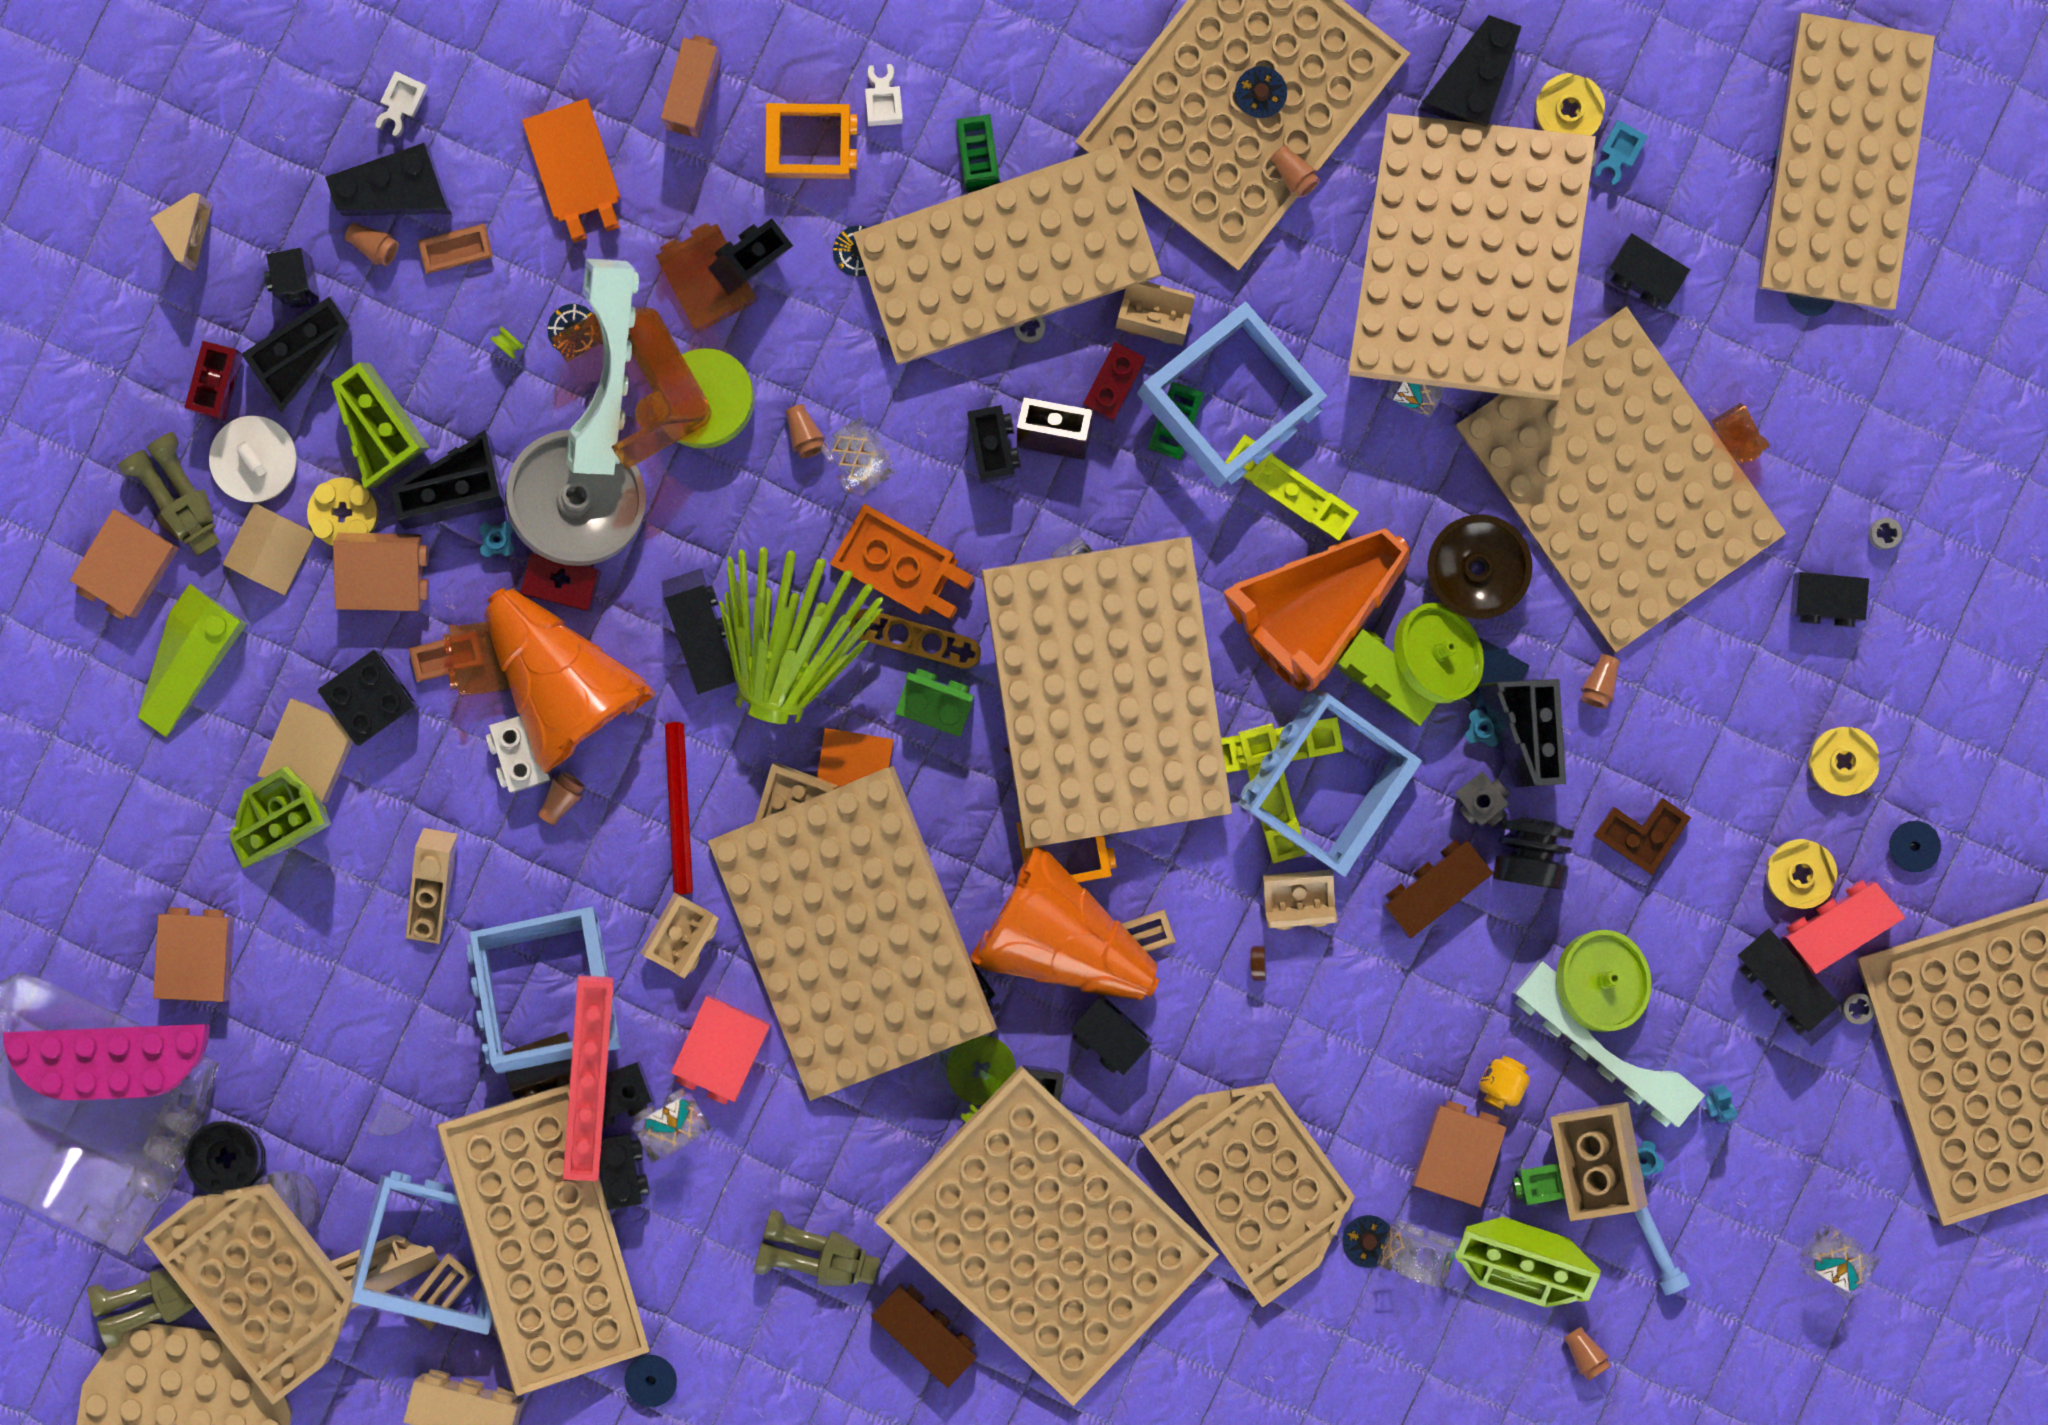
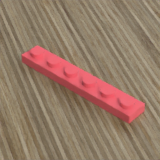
[563,975,613,1181]

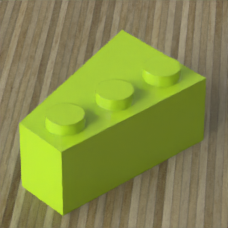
[331,362,430,489]
[1334,629,1437,727]

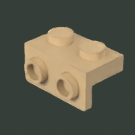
[1115,282,1195,346]
[1263,869,1337,930]
[640,892,719,979]

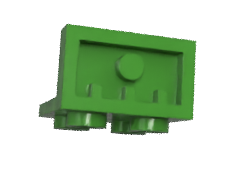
[895,668,974,737]

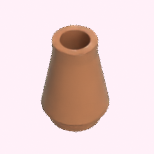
[1271,145,1320,198]
[344,222,399,266]
[785,404,825,459]
[1580,654,1620,709]
[538,771,585,825]
[1564,1327,1611,1381]

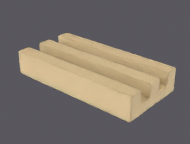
[1122,909,1176,952]
[411,1253,476,1330]

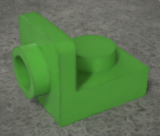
[1512,1163,1565,1205]

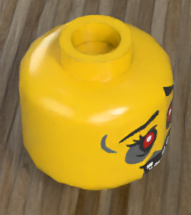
[1479,1055,1530,1110]

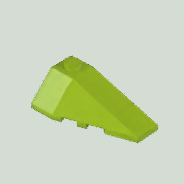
[138,584,247,737]

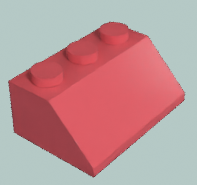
[1781,880,1905,974]

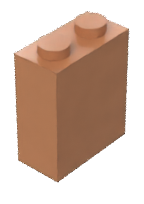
[661,35,722,139]
[69,509,179,620]
[333,532,429,611]
[153,907,234,1002]
[1411,1100,1507,1208]

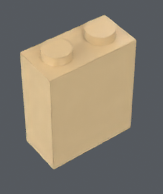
[257,698,353,803]

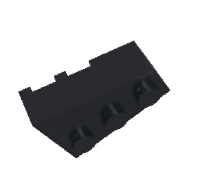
[1419,15,1522,127]
[325,143,452,216]
[242,296,351,412]
[390,430,506,530]
[662,568,736,694]
[1478,679,1566,787]
[1737,928,1843,1046]

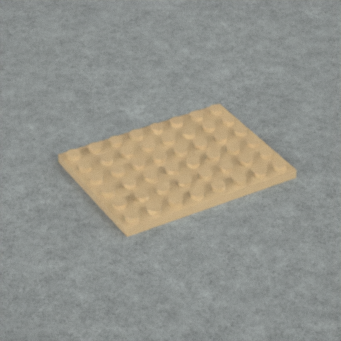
[1075,0,1411,272]
[1349,113,1596,401]
[1455,306,1787,653]
[981,536,1232,848]
[708,766,997,1101]
[1856,898,2048,1226]
[874,1066,1219,1406]

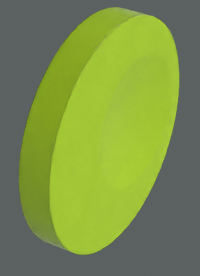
[653,348,755,449]
[1394,603,1484,704]
[1556,930,1652,1032]

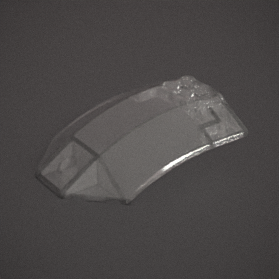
[0,972,219,1256]

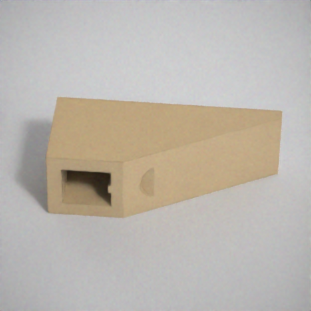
[405,828,458,944]

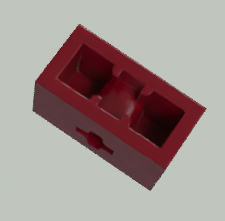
[184,341,243,421]
[1082,342,1146,424]
[520,553,601,612]

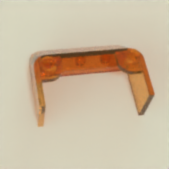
[551,307,712,470]

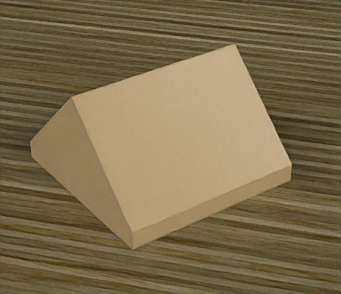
[151,192,213,271]
[223,503,316,596]

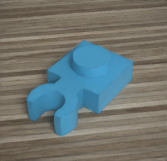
[1593,120,1648,187]
[1704,1084,1738,1123]

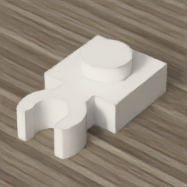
[865,64,903,126]
[376,71,428,138]

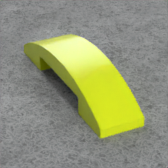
[1225,434,1359,541]
[1221,717,1344,773]
[1238,723,1307,864]

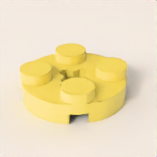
[1535,73,1605,136]
[307,478,379,546]
[1807,727,1879,796]
[1765,839,1838,909]

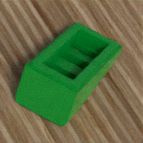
[956,114,1001,193]
[1148,382,1204,460]

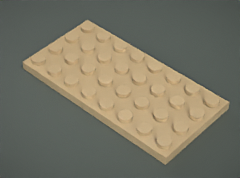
[1758,13,1935,311]
[853,143,1161,366]
[435,1084,650,1396]

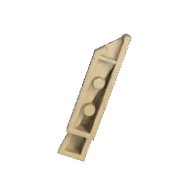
[331,1234,439,1309]

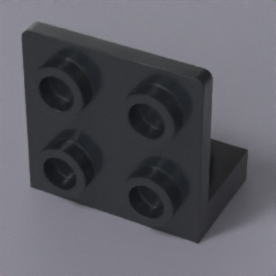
[318,649,420,746]

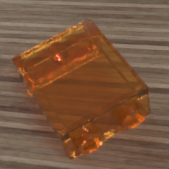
[656,223,758,334]
[443,622,510,697]

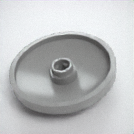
[505,430,646,566]

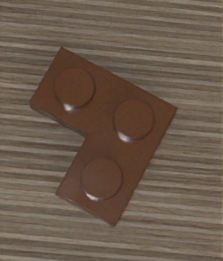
[1593,798,1691,875]

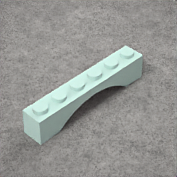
[566,259,639,475]
[1512,960,1705,1128]

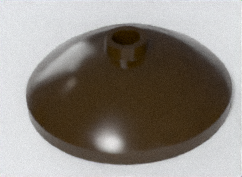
[1427,514,1533,619]

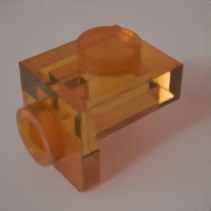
[1711,402,1770,464]

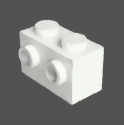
[486,716,553,793]

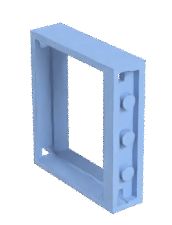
[1136,301,1327,488]
[1238,688,1422,877]
[467,906,621,1074]
[350,1171,492,1335]

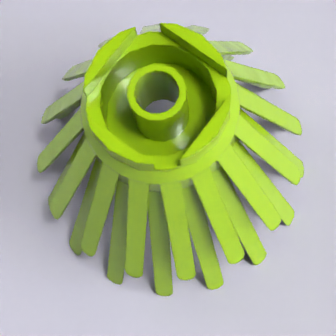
[719,547,883,724]

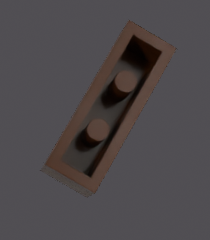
[1383,839,1494,938]
[871,1282,977,1388]

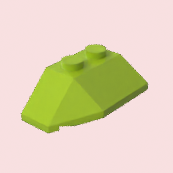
[229,766,332,868]
[1455,1217,1601,1307]

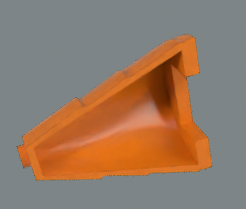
[1224,528,1410,692]
[484,588,656,774]
[969,846,1160,1000]

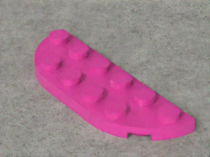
[3,1024,210,1100]

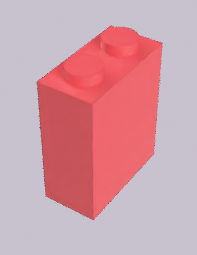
[671,995,772,1105]

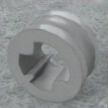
[1014,317,1045,344]
[1868,518,1902,550]
[1841,993,1874,1024]

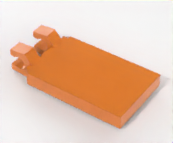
[522,98,621,243]
[830,504,975,621]
[817,728,894,787]

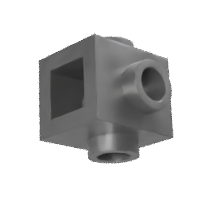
[1455,771,1510,828]

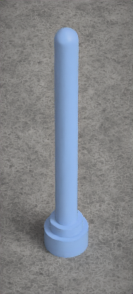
[1634,1206,1690,1296]

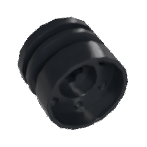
[1493,817,1574,890]
[185,1121,266,1195]

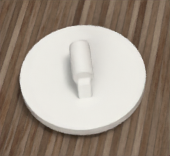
[209,416,297,503]

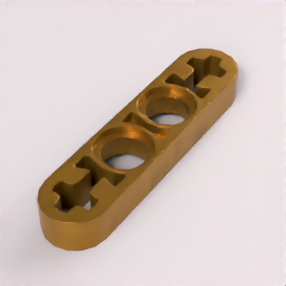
[849,609,981,669]

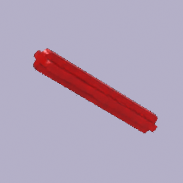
[665,722,693,895]

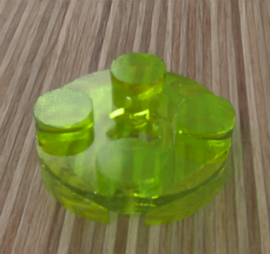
[947,1035,1016,1105]

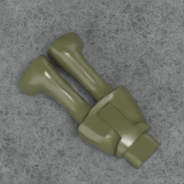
[117,432,220,557]
[753,1209,880,1286]
[87,1268,196,1350]

